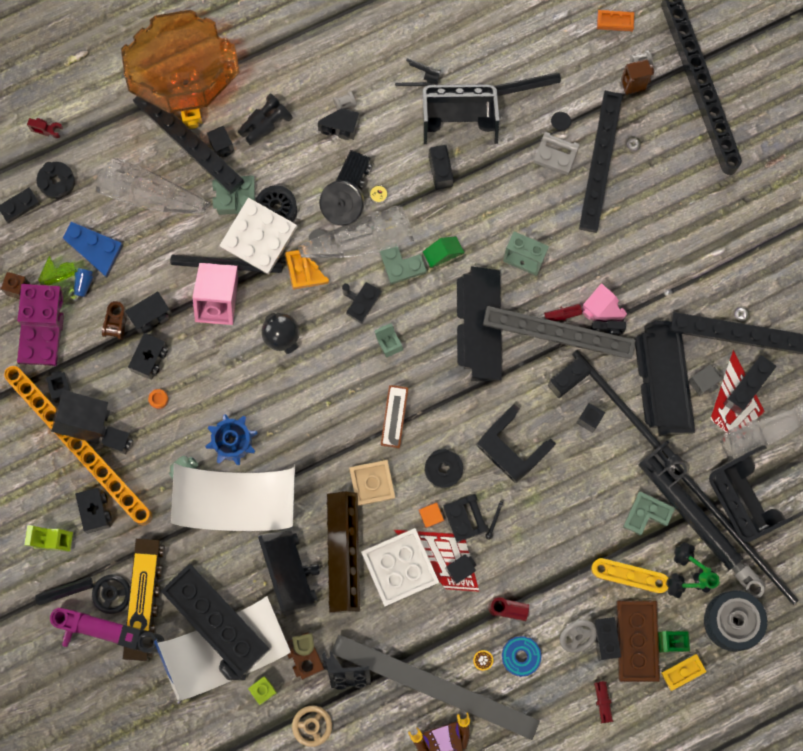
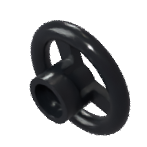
[92,574,130,614]

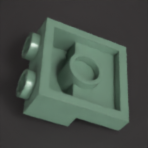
[212,176,255,215]

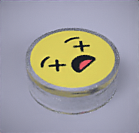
[369,185,388,205]

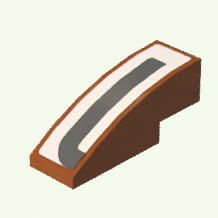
[381,385,408,448]

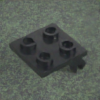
[322,651,371,690]

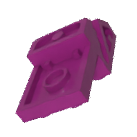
[17,284,64,366]

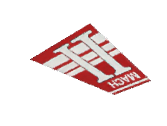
[710,350,765,440]
[394,530,479,592]

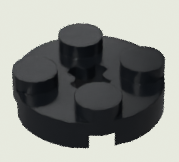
[36,162,75,199]
[424,449,463,489]

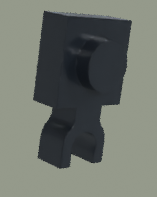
[592,321,626,336]

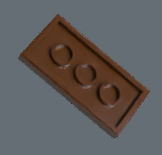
[616,601,660,682]

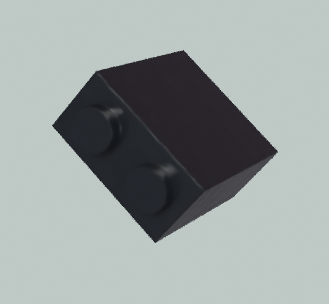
[51,390,110,444]

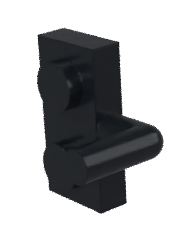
[342,282,382,324]

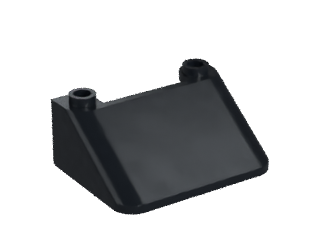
[258,530,318,616]

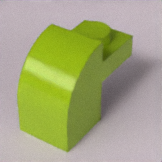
[24,525,73,552]

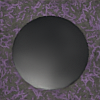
[551,112,571,130]

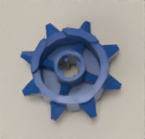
[205,414,258,465]

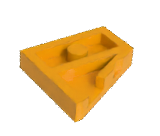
[285,249,329,290]

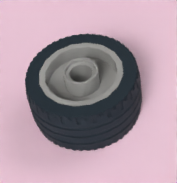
[704,590,768,652]

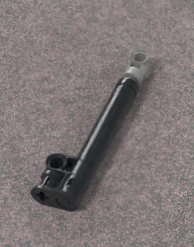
[638,440,766,598]

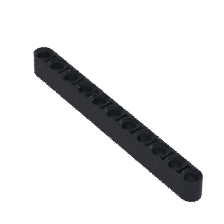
[661,0,742,175]

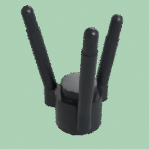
[395,58,441,86]

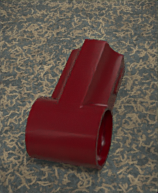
[488,597,529,622]

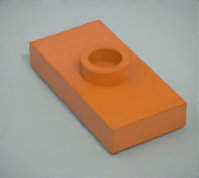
[597,10,634,32]

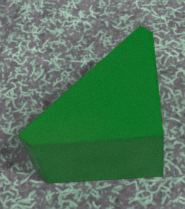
[423,236,464,269]
[658,631,690,653]

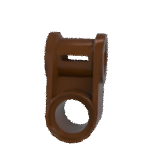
[102,301,127,340]

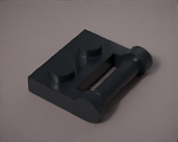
[443,494,490,543]

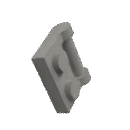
[533,131,580,175]

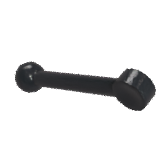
[485,501,503,540]

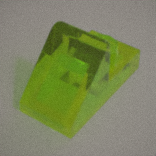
[38,256,77,286]

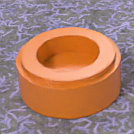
[148,389,169,409]

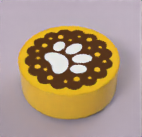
[473,650,493,671]

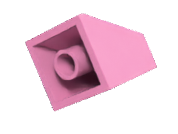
[193,263,238,325]

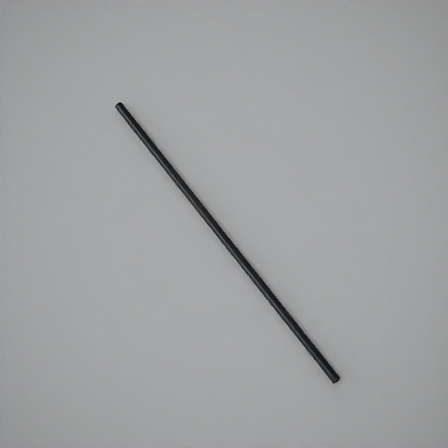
[572,350,799,605]

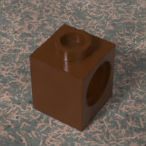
[1,272,30,299]

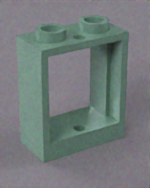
[503,231,549,276]

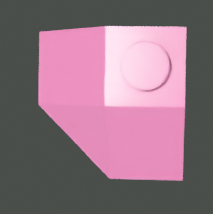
[582,283,627,322]

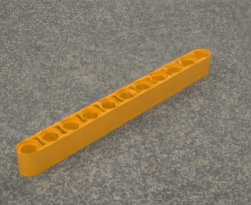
[4,366,152,526]

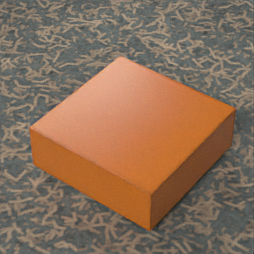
[419,503,444,528]

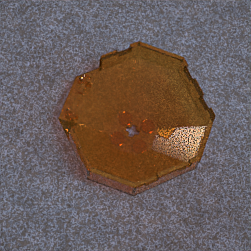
[121,10,240,113]

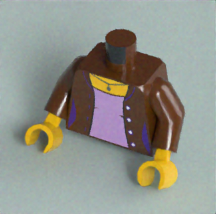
[408,713,470,751]

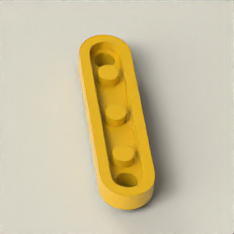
[591,558,669,594]

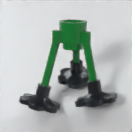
[666,542,720,598]

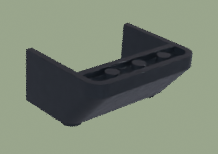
[423,84,500,144]
[709,445,803,542]

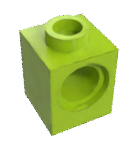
[248,676,277,705]

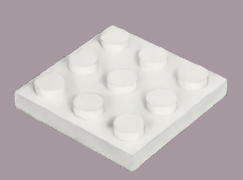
[220,198,298,275]
[361,528,439,607]

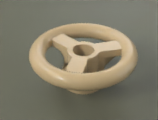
[292,706,332,747]

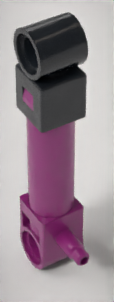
[50,608,165,654]

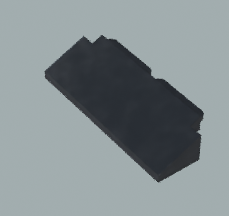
[457,266,502,382]
[634,321,696,437]

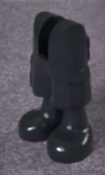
[238,93,293,145]

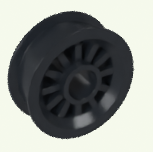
[256,185,297,222]

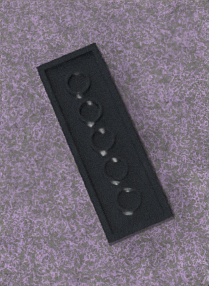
[161,563,271,678]

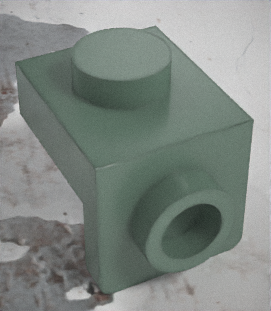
[374,323,403,358]

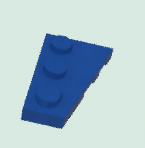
[63,222,123,278]

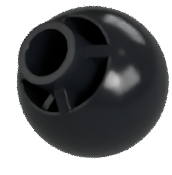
[261,313,300,354]

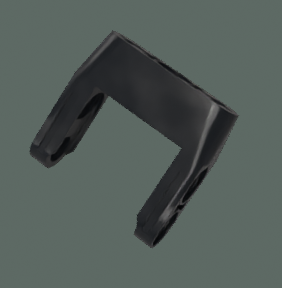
[476,404,556,483]

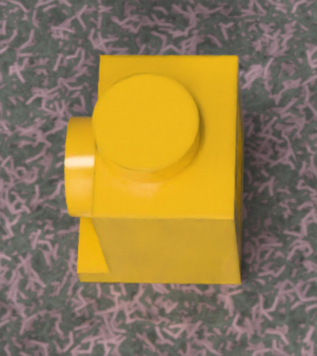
[179,98,203,129]

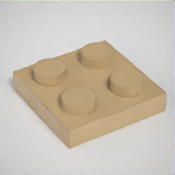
[349,460,395,506]

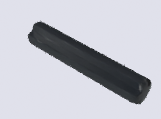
[35,577,94,605]

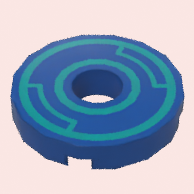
[502,636,542,677]

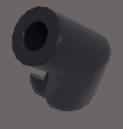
[219,659,246,680]

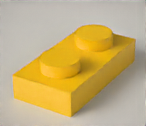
[661,654,706,691]

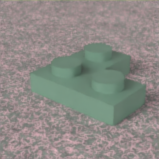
[379,243,426,285]
[623,491,675,536]

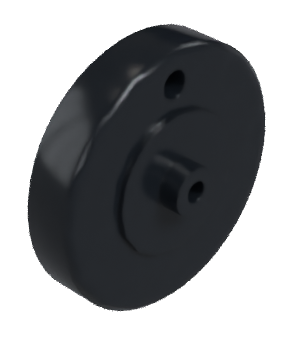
[319,180,365,226]

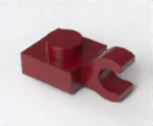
[27,118,63,138]

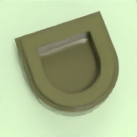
[292,633,314,656]

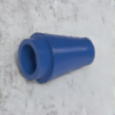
[74,268,93,297]

